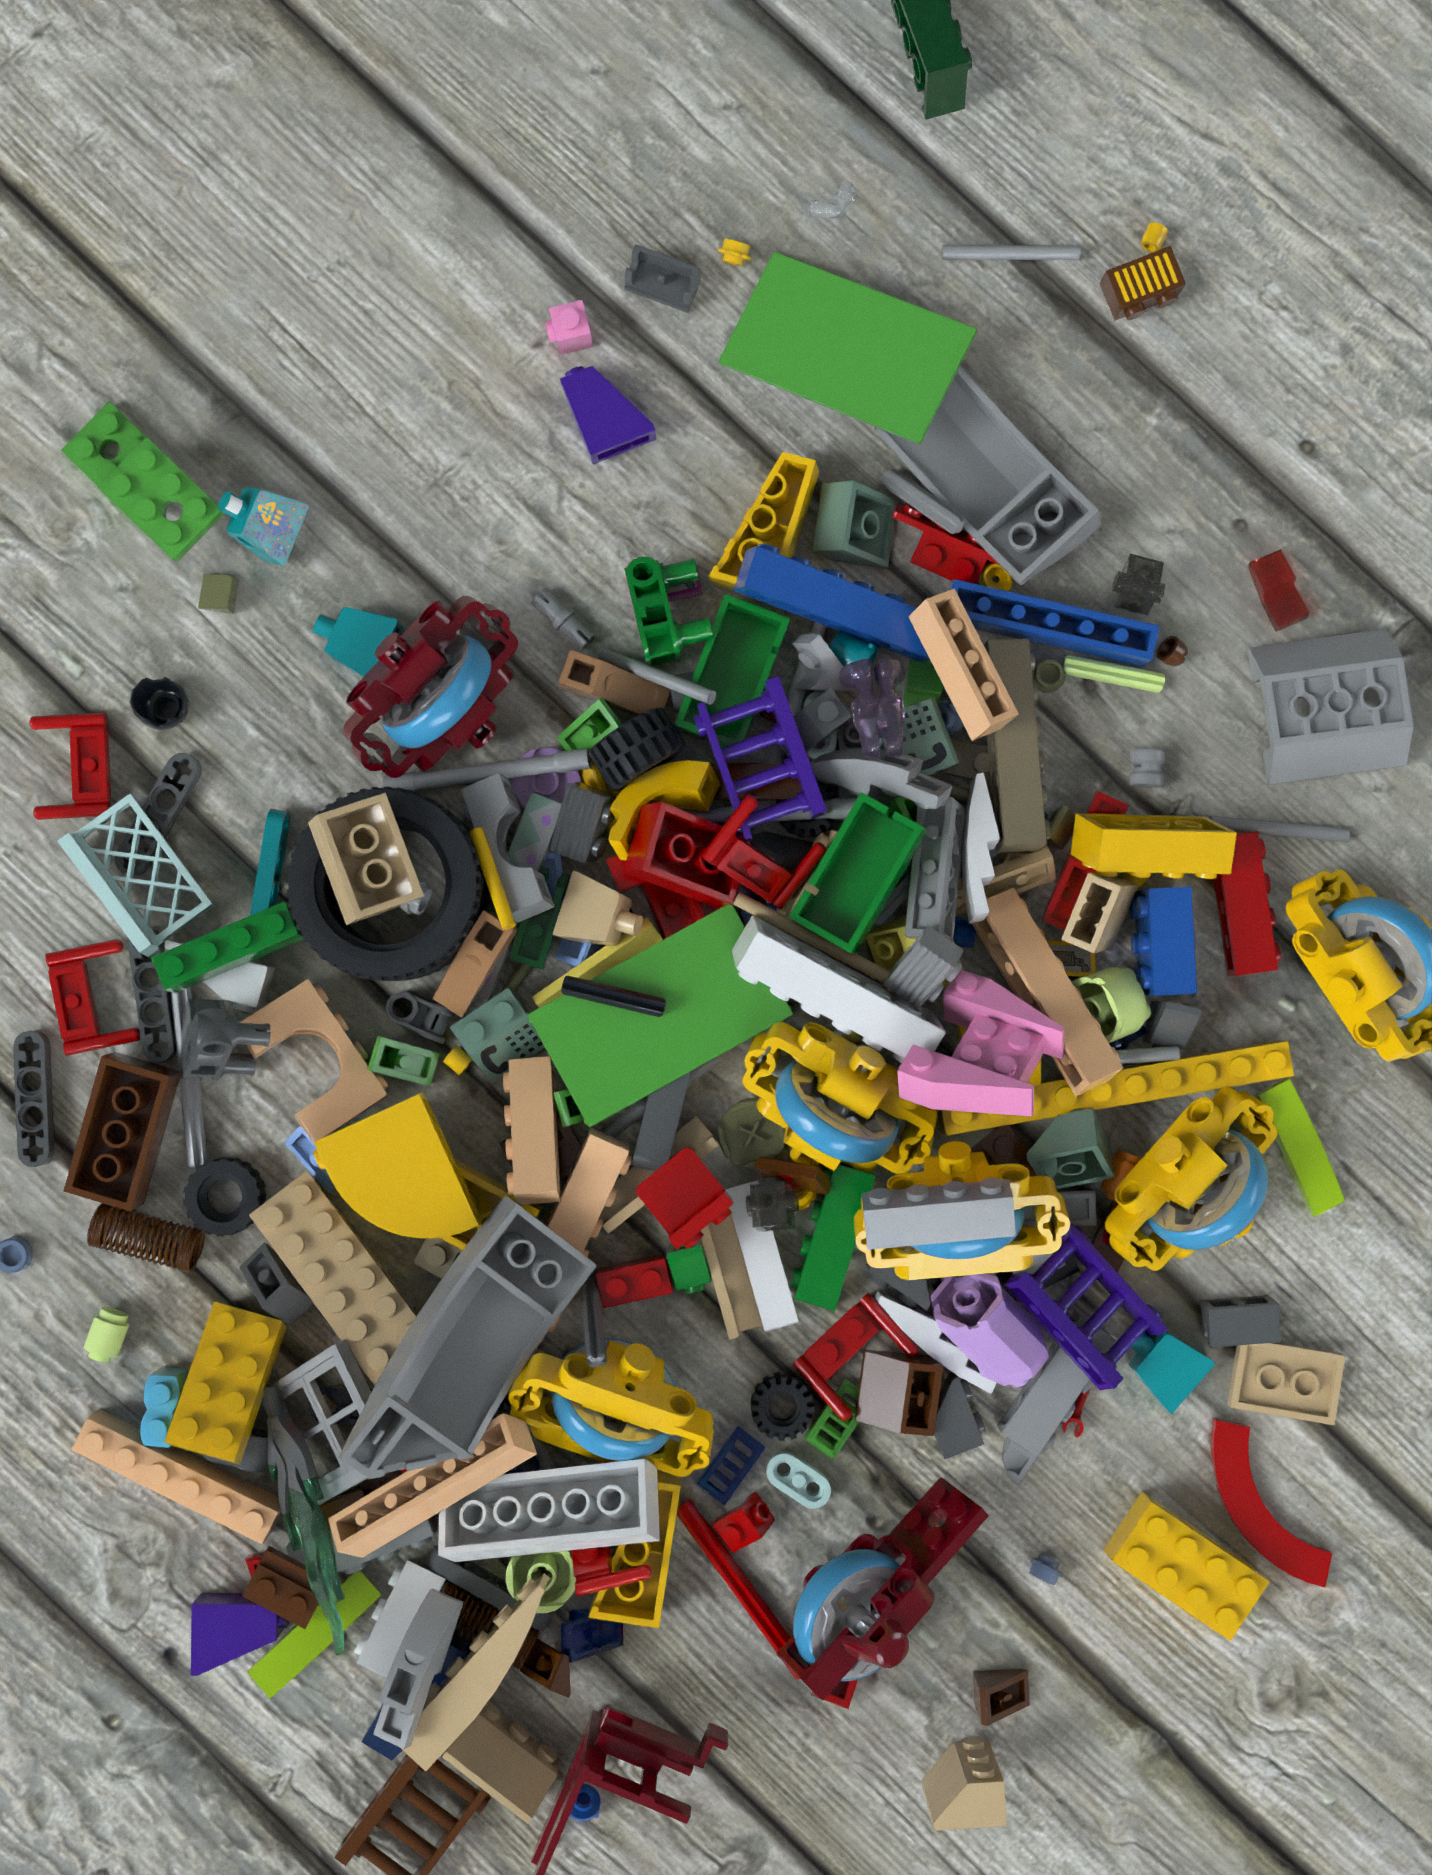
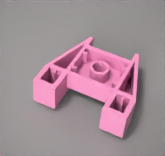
[897,970,1065,1116]

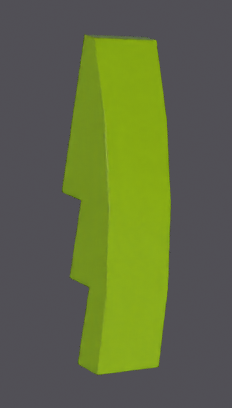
[1255,1078,1345,1217]
[247,1570,382,1699]

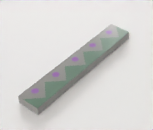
[477,792,562,1001]

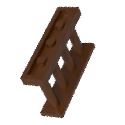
[334,1754,491,1875]

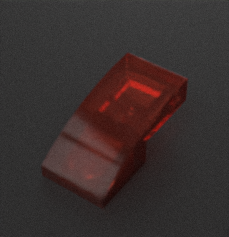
[1248,549,1310,632]

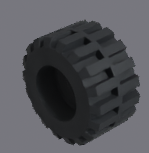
[589,707,686,791]

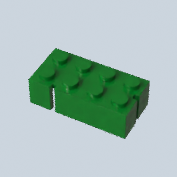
[674,594,790,748]
[789,792,927,955]

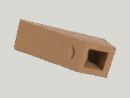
[558,650,670,716]
[433,910,518,1018]

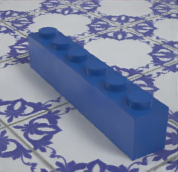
[733,544,930,662]
[948,579,1160,667]

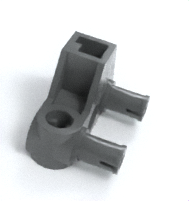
[180,998,271,1080]

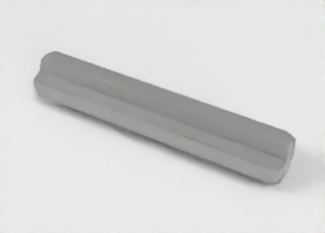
[881,469,966,534]

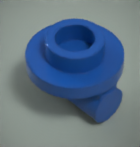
[953,917,976,948]
[570,1784,601,1821]

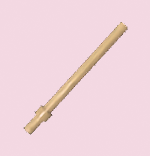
[733,892,895,993]

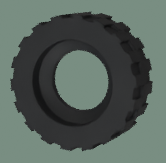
[183,1157,266,1237]

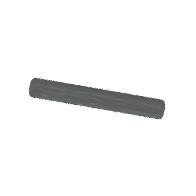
[580,1261,607,1368]

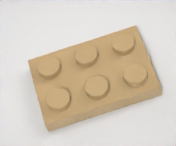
[1227,1342,1345,1425]

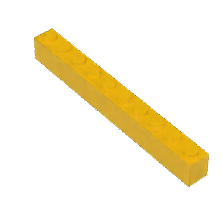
[938,1040,1294,1136]

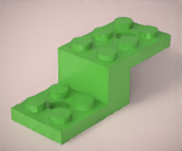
[61,401,225,563]

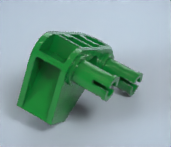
[624,557,713,666]

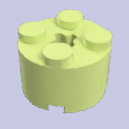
[1072,967,1151,1043]
[506,1550,576,1613]

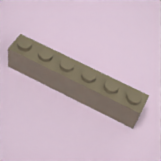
[984,639,1050,853]

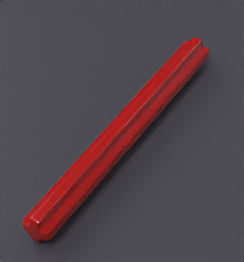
[677,1499,809,1680]

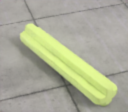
[1063,655,1165,693]

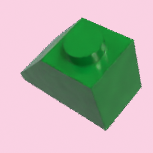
[666,1239,711,1294]

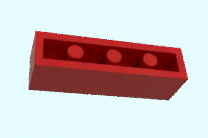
[1213,831,1281,976]

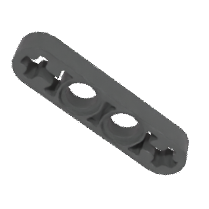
[115,753,202,876]
[128,929,176,1062]
[13,1031,55,1167]
[426,1545,554,1631]

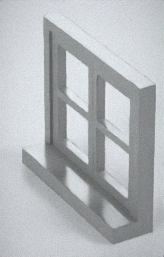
[262,1339,371,1508]

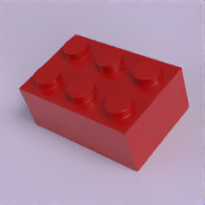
[623,802,751,906]

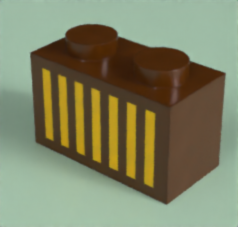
[1099,246,1186,321]

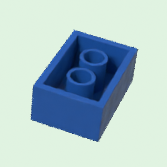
[1129,887,1197,996]

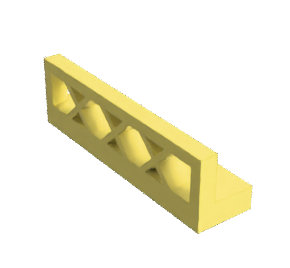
[532,917,663,1008]

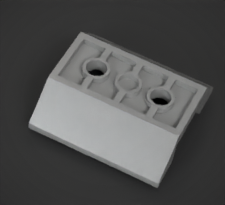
[1247,629,1414,785]

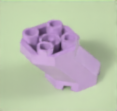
[930,1273,1049,1387]

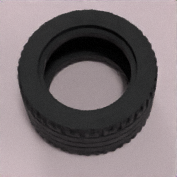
[286,787,490,981]

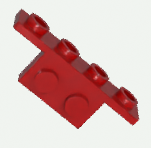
[892,503,999,584]

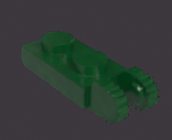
[509,867,570,970]

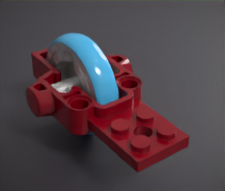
[776,1477,989,1701]

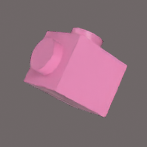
[545,300,593,355]

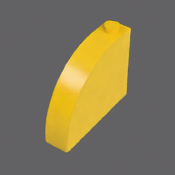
[313,1092,483,1239]

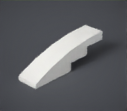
[961,773,1000,924]
[725,1180,799,1332]
[875,1290,996,1394]

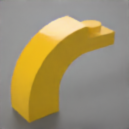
[608,760,720,861]

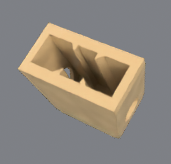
[553,871,643,946]

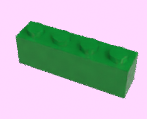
[151,901,303,993]
[789,1163,876,1311]

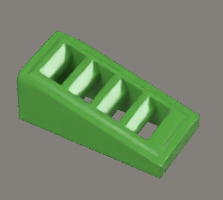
[804,1377,859,1460]

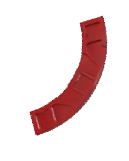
[1211,1418,1333,1588]

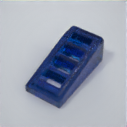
[694,1426,766,1506]

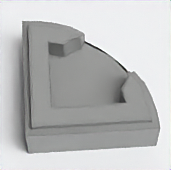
[1002,1437,1039,1485]

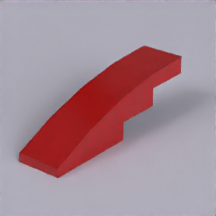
[1041,790,1129,931]

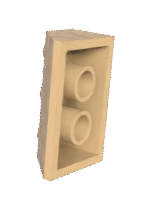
[308,793,424,925]
[442,1701,560,1824]
[922,1737,1007,1831]

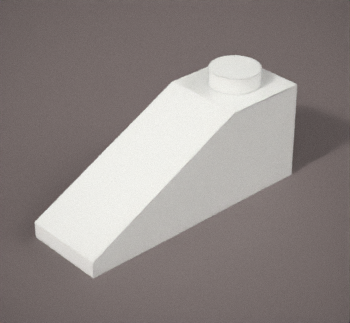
[164,940,275,1013]

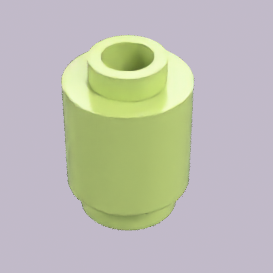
[83,1307,129,1362]

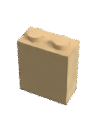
[1061,872,1138,953]

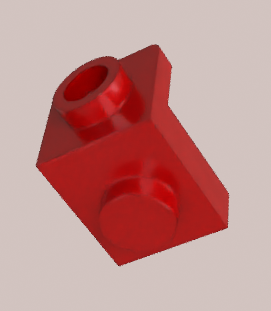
[712,1492,775,1553]

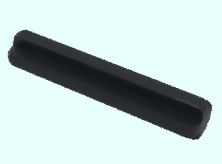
[561,976,666,1017]

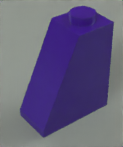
[560,366,656,465]
[190,1593,289,1676]

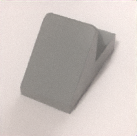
[792,634,858,691]

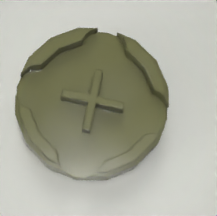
[717,1098,785,1169]

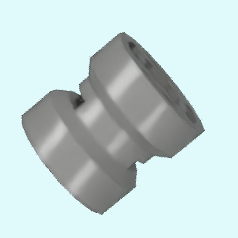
[1129,749,1166,788]

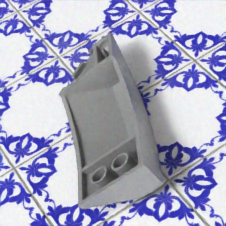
[874,365,1101,586]
[339,1195,597,1479]

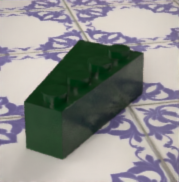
[890,0,972,120]

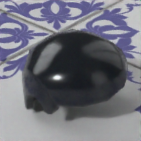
[130,677,189,730]

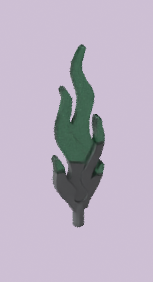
[263,1386,345,1656]

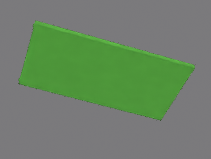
[718,252,977,445]
[527,905,793,1128]

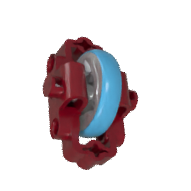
[343,596,518,778]

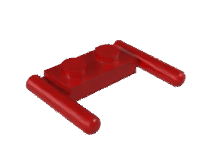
[29,712,111,820]
[701,795,827,909]
[45,939,141,1056]
[792,1293,919,1421]
[572,1546,653,1596]

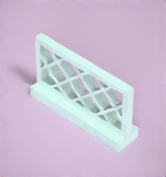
[57,794,214,957]

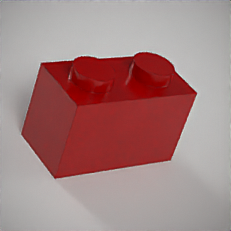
[596,1253,673,1309]

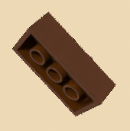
[63,1052,180,1211]

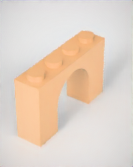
[239,979,388,1146]

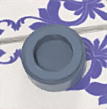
[0,1237,33,1273]

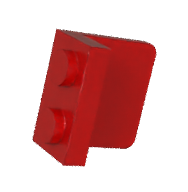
[636,1147,734,1249]

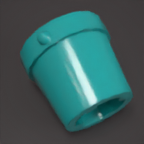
[829,632,880,686]

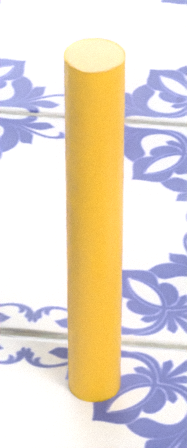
[469,827,516,930]

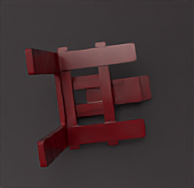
[531,1705,728,1875]

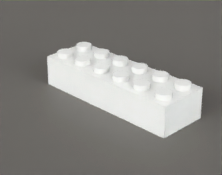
[732,915,946,1063]
[438,1459,660,1562]

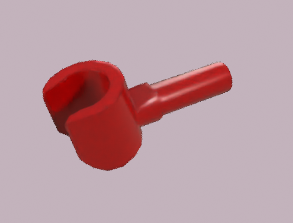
[1061,1389,1090,1438]

